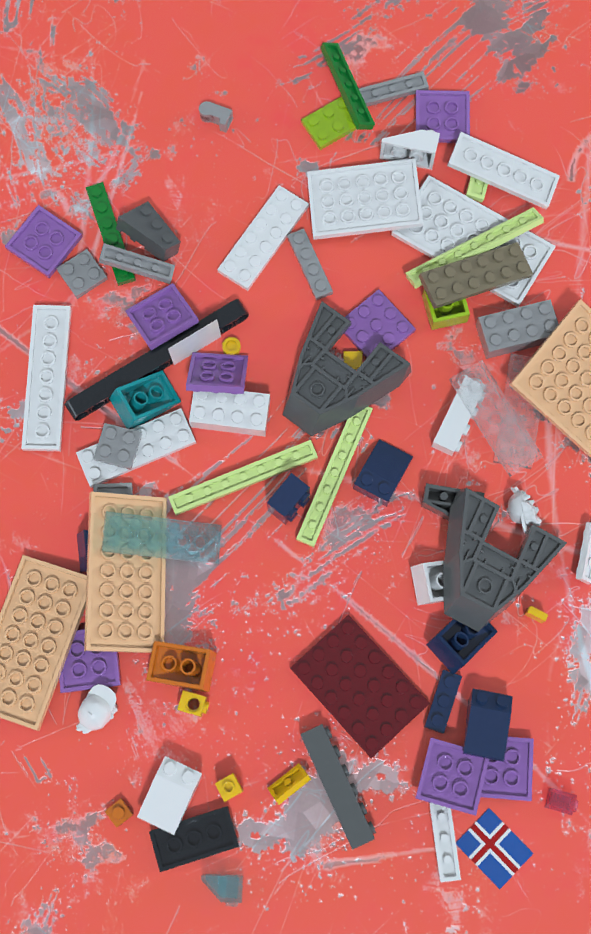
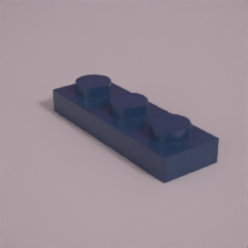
[424,669,462,734]

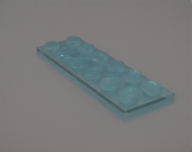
[101,511,222,564]

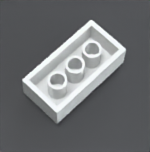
[189,391,271,437]

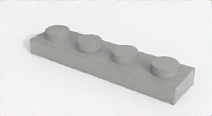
[359,71,429,107]
[287,228,333,301]
[99,243,175,284]

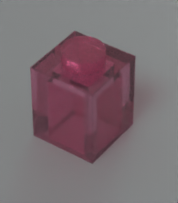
[544,788,578,816]

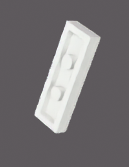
[575,522,591,584]

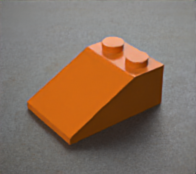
[146,641,217,692]

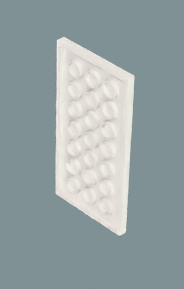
[391,175,556,307]

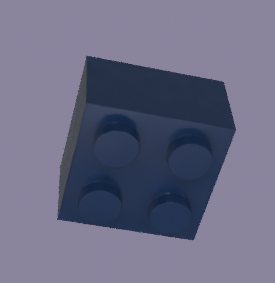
[267,473,310,525]

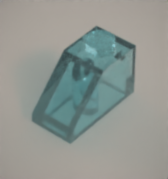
[201,874,244,907]

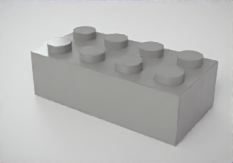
[476,299,558,359]

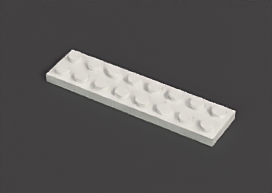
[21,305,72,452]

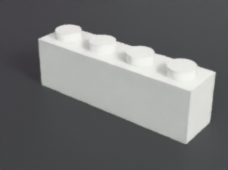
[431,376,486,456]

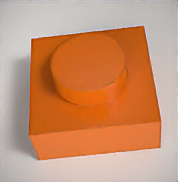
[105,798,134,828]

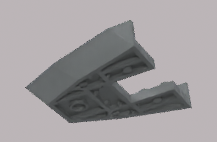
[282,301,412,436]
[443,488,567,632]

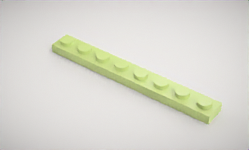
[405,207,544,289]
[296,407,373,547]
[168,440,318,515]

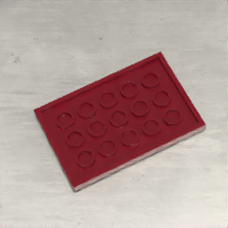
[290,615,430,759]

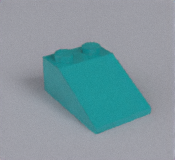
[109,370,181,429]

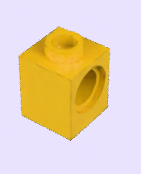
[177,690,210,717]
[215,773,243,802]

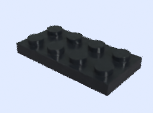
[149,806,239,872]

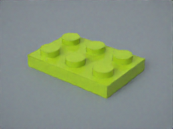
[301,97,357,150]

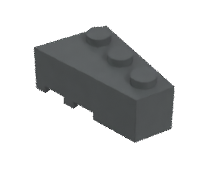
[116,202,180,262]
[421,483,484,521]

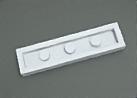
[429,802,461,882]

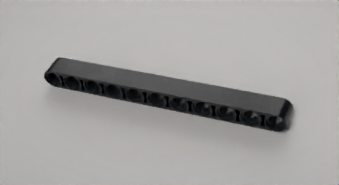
[65,299,249,421]

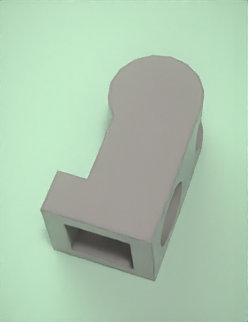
[199,101,234,133]

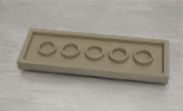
[419,242,533,309]

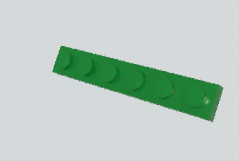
[320,43,375,130]
[86,182,136,286]

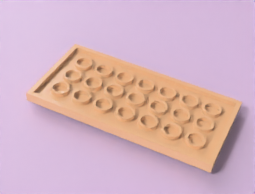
[84,492,167,653]
[0,555,87,731]

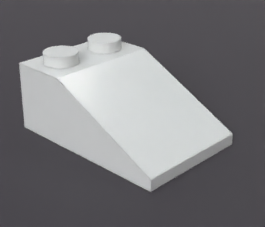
[379,130,440,170]
[410,560,444,606]
[137,756,202,835]

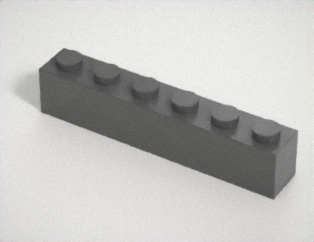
[300,724,376,850]

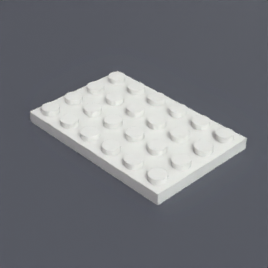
[307,158,423,240]

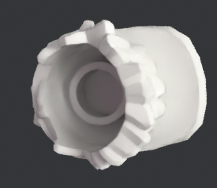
[507,486,542,535]
[76,684,118,734]

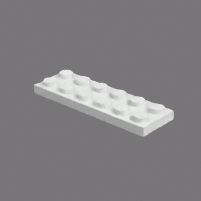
[447,132,560,209]
[217,185,309,291]
[76,408,196,488]

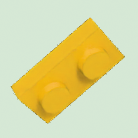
[267,763,311,805]

